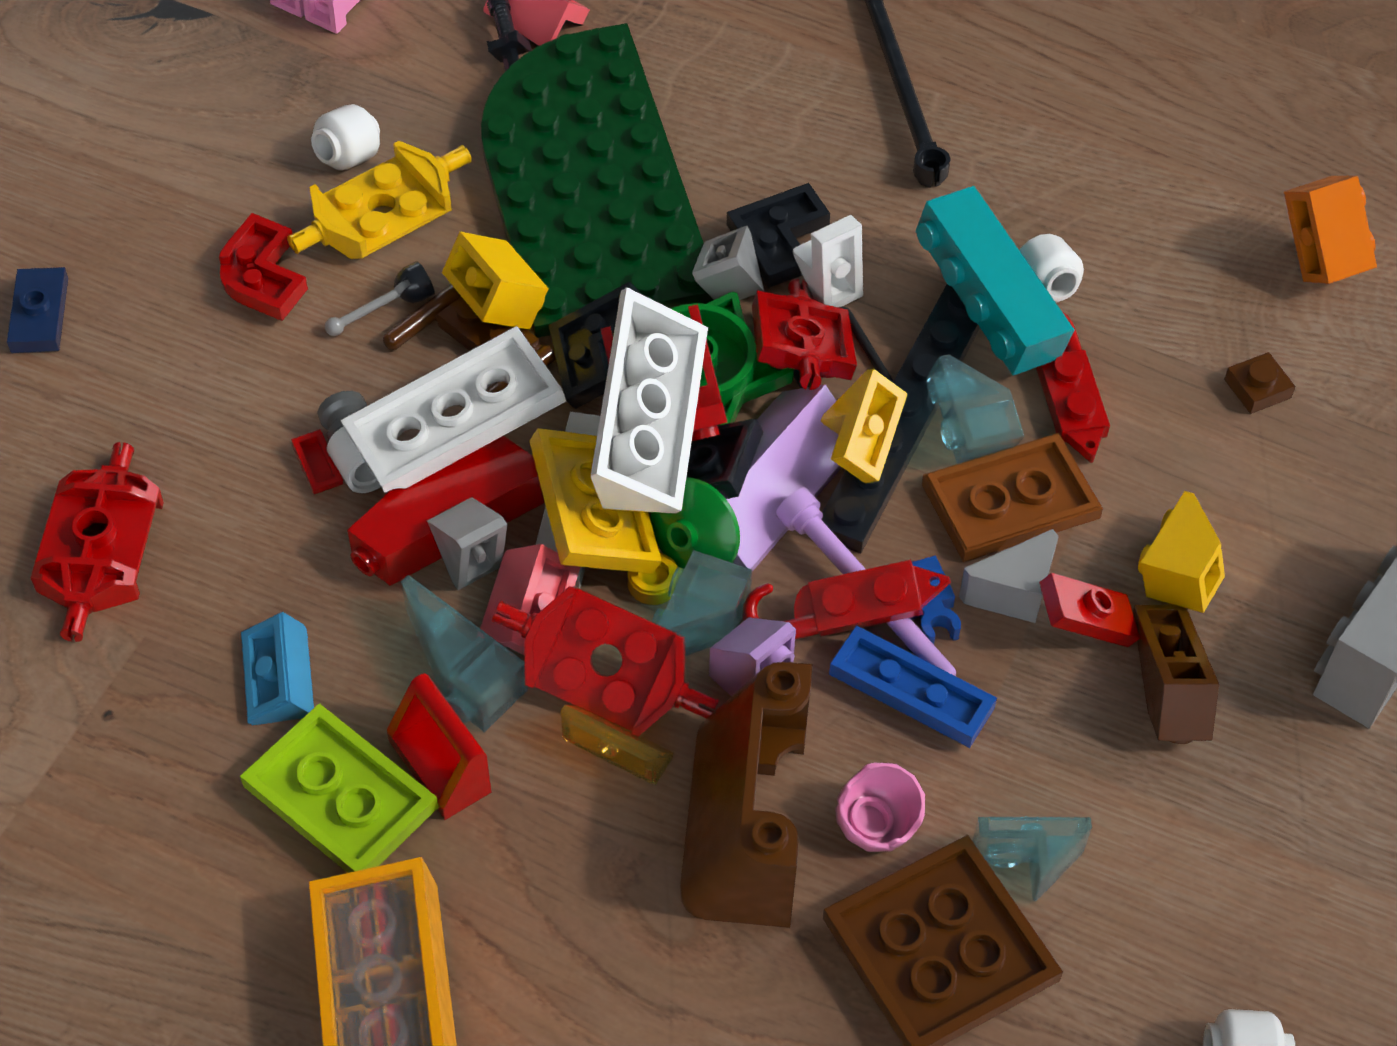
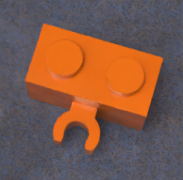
[1284,176,1377,284]

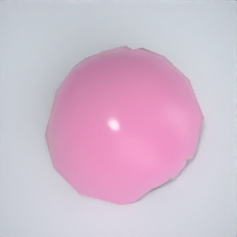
[835,762,925,852]

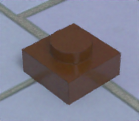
[1224,352,1296,414]

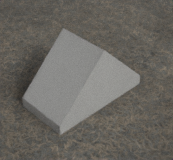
[692,226,764,300]
[427,497,507,590]
[959,529,1059,623]

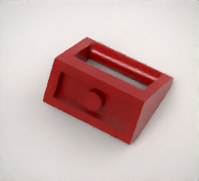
[387,673,492,820]

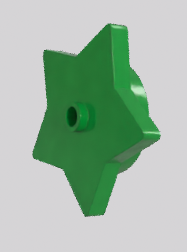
[671,291,794,425]

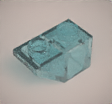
[927,354,1025,464]
[652,550,752,656]

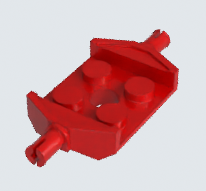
[30,442,164,642]
[491,586,719,737]

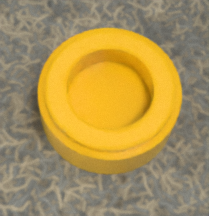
[628,553,679,605]

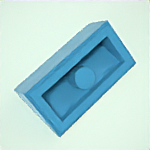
[241,612,314,725]

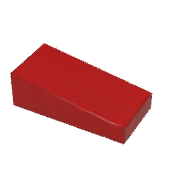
[291,429,343,495]

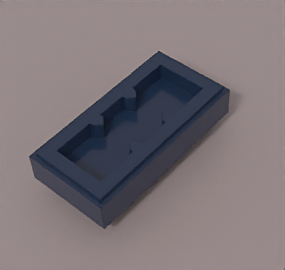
[7,267,69,353]

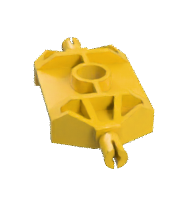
[287,141,472,259]

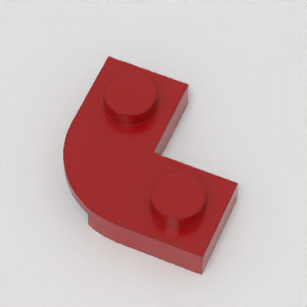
[219,213,308,321]

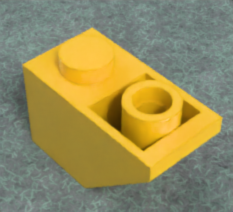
[1138,491,1225,613]

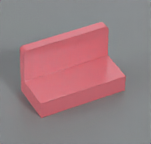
[483,0,590,46]
[476,544,581,655]

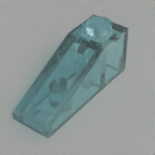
[401,575,528,733]

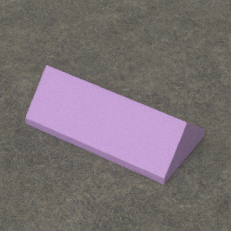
[726,384,842,576]

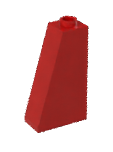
[347,436,545,586]

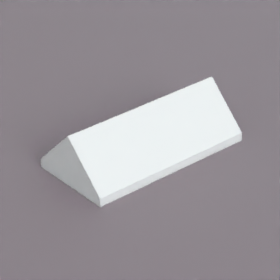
[591,288,708,513]

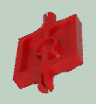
[752,279,857,390]

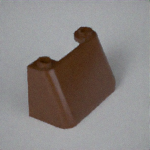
[680,662,813,928]

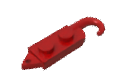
[742,559,951,640]

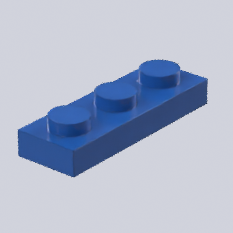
[829,625,997,748]

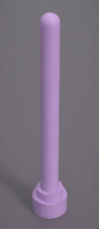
[776,487,956,676]

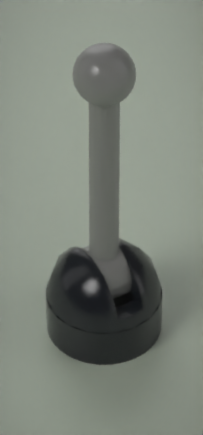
[325,261,435,336]

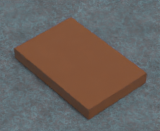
[922,433,1103,562]

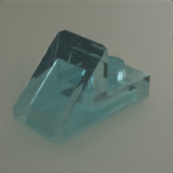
[973,817,1092,901]

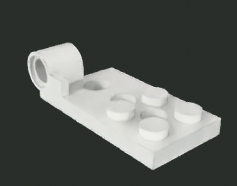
[327,326,566,493]

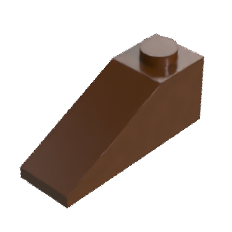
[1133,605,1219,744]

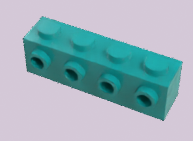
[915,186,1075,376]

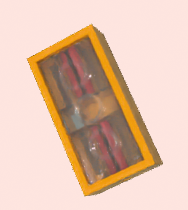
[309,857,457,1046]

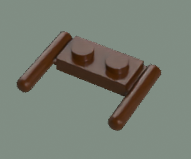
[383,284,556,393]

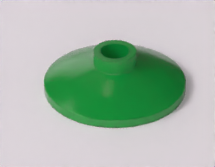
[651,478,740,577]

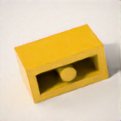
[442,232,549,330]

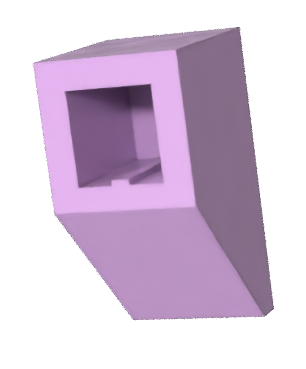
[709,617,796,696]

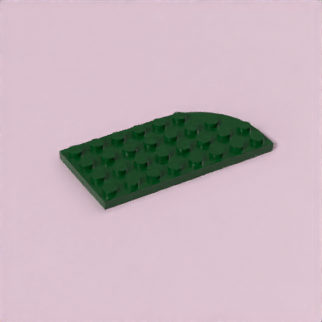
[481,23,714,338]

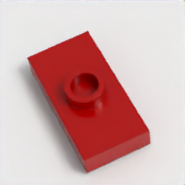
[1039,572,1140,647]

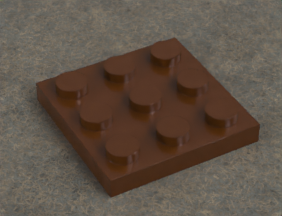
[823,835,1063,1046]

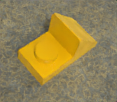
[820,369,907,483]

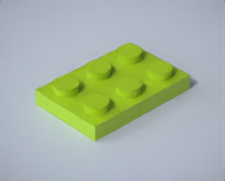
[240,703,439,873]

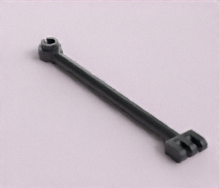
[865,0,951,188]

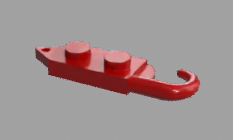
[1036,312,1110,463]

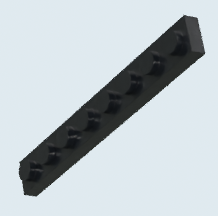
[821,284,980,554]

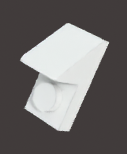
[793,215,863,307]

